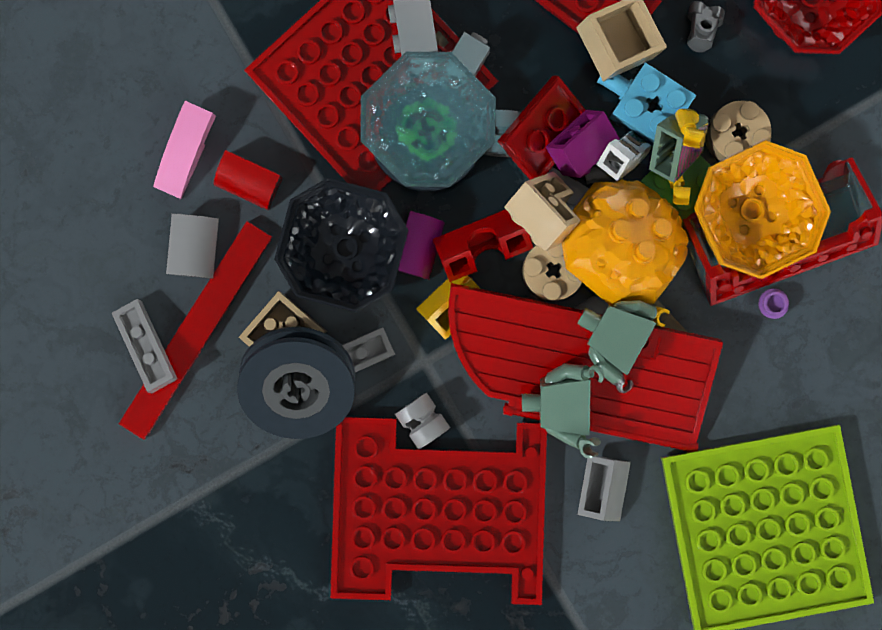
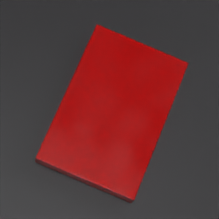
[497,76,586,180]

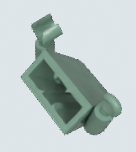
[522,363,604,459]

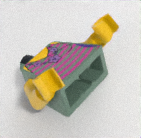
[649,108,711,205]

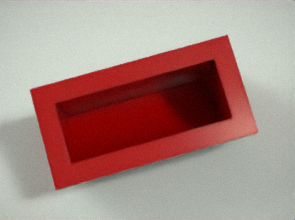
[214,150,283,210]

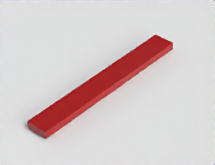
[119,221,273,440]

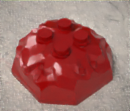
[754,0,882,54]

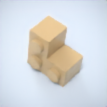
[504,171,581,251]
[239,291,327,347]

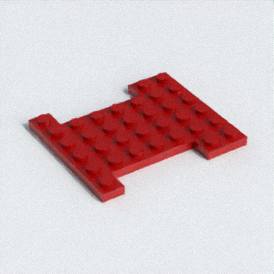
[330,417,547,605]

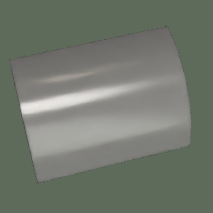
[166,214,219,278]
[577,456,631,521]

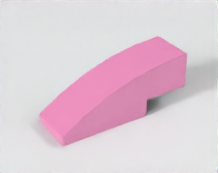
[153,101,216,199]

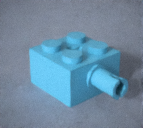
[597,62,696,147]

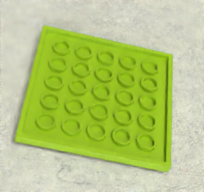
[661,424,874,630]

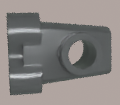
[687,1,725,52]

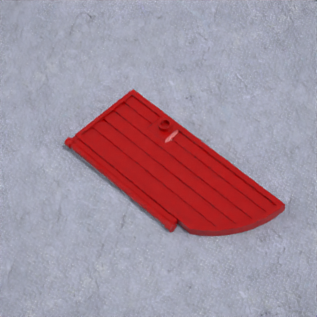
[448,283,723,453]

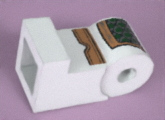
[597,131,652,181]

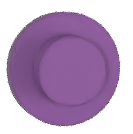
[758,289,789,319]

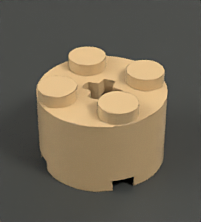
[705,101,771,161]
[522,243,582,301]

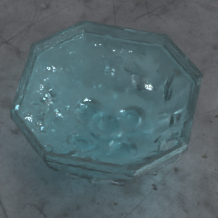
[361,52,496,187]

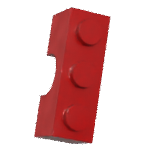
[432,209,534,282]

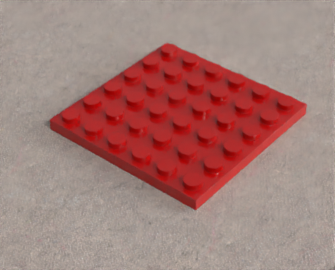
[244,0,498,191]

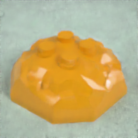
[694,140,831,279]
[562,179,688,307]

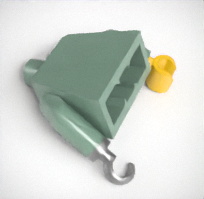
[577,300,670,393]

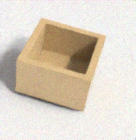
[576,0,667,82]

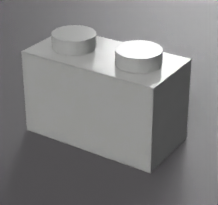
[388,0,438,61]

